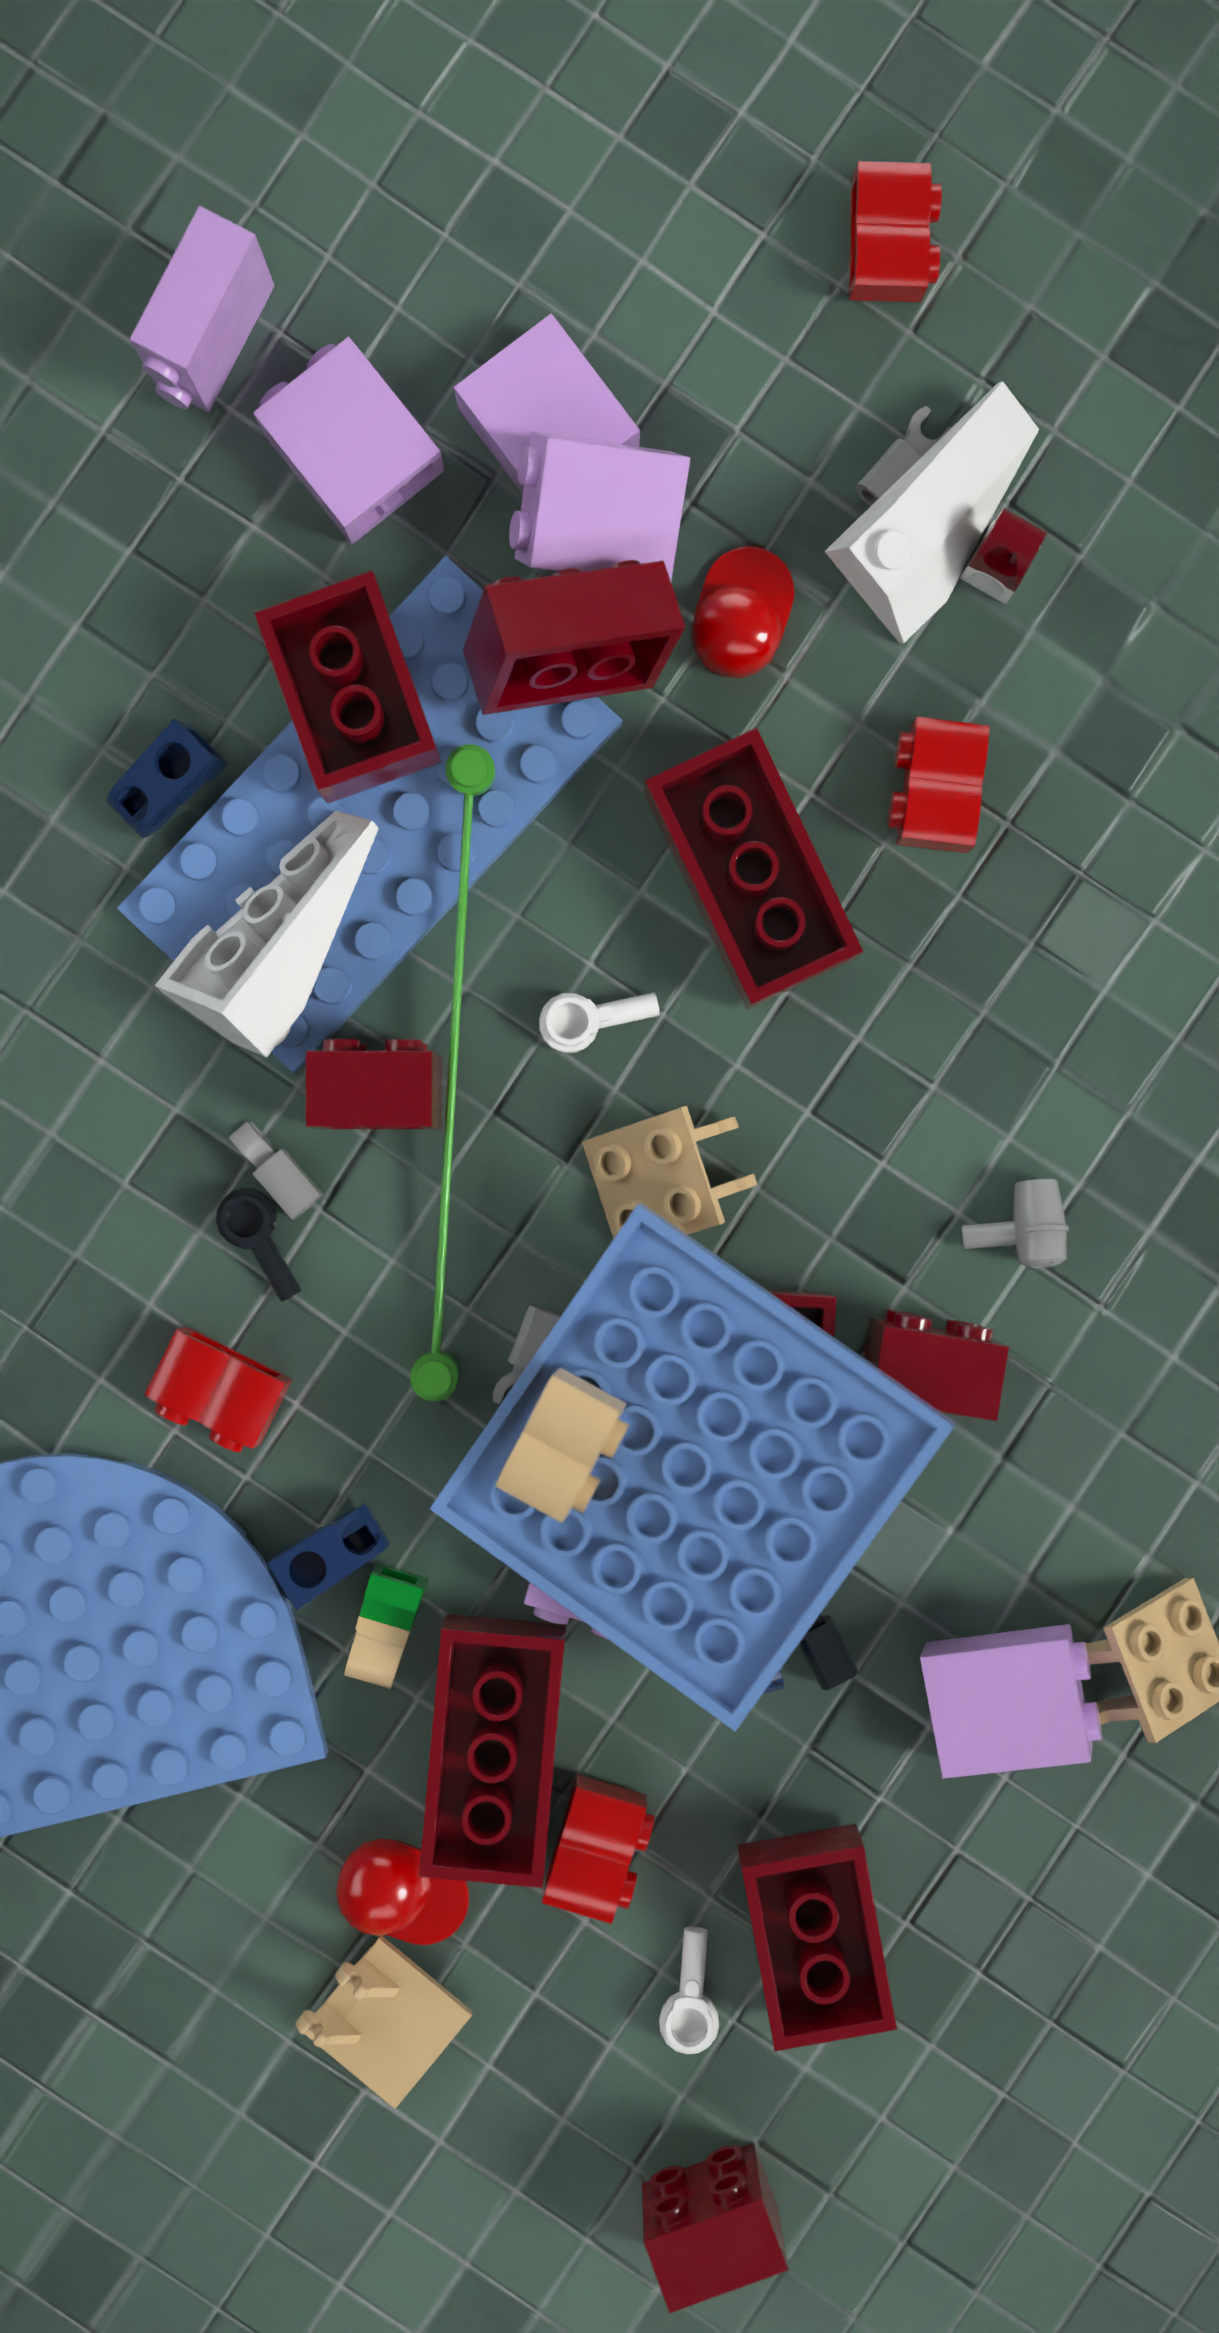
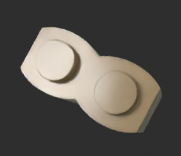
[495,1368,629,1523]

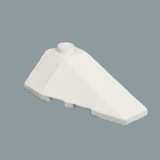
[825,381,1039,644]
[155,811,379,1057]

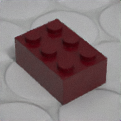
[463,560,685,715]
[254,570,442,804]
[737,1824,897,2052]

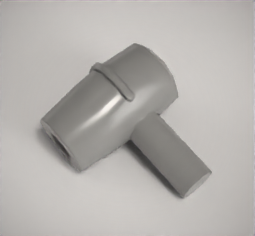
[962,1179,1069,1268]

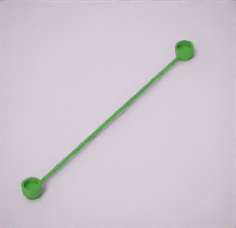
[410,744,496,1401]

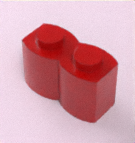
[849,161,942,302]
[888,717,989,854]
[144,1327,293,1452]
[541,1774,655,1924]

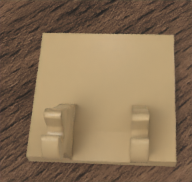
[582,1106,758,1239]
[1085,1578,1219,1743]
[296,1936,473,2109]

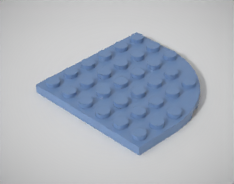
[0,1453,329,1838]

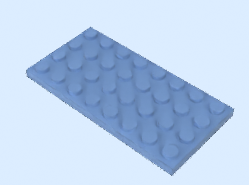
[117,556,622,1074]

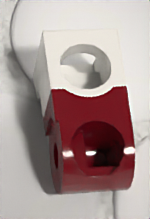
[960,508,1048,605]

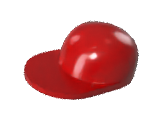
[691,547,795,679]
[336,1838,469,1945]

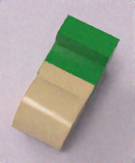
[344,1563,429,1689]

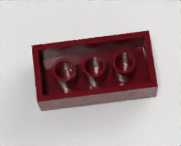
[644,728,863,1010]
[419,1614,566,1888]

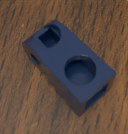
[106,719,229,838]
[267,1502,391,1611]

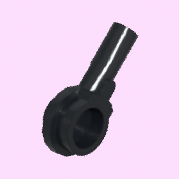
[216,1188,302,1302]

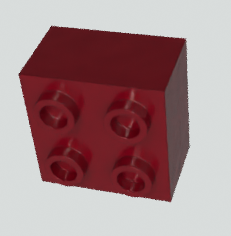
[306,1039,442,1130]
[863,1309,1010,1421]
[642,2143,788,2314]

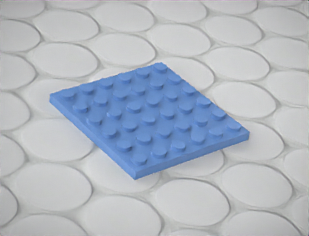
[430,1203,955,1731]

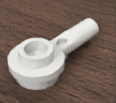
[539,992,660,1053]
[659,1926,719,2054]

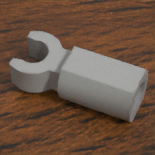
[856,406,951,507]
[229,1121,324,1220]
[493,1304,561,1404]

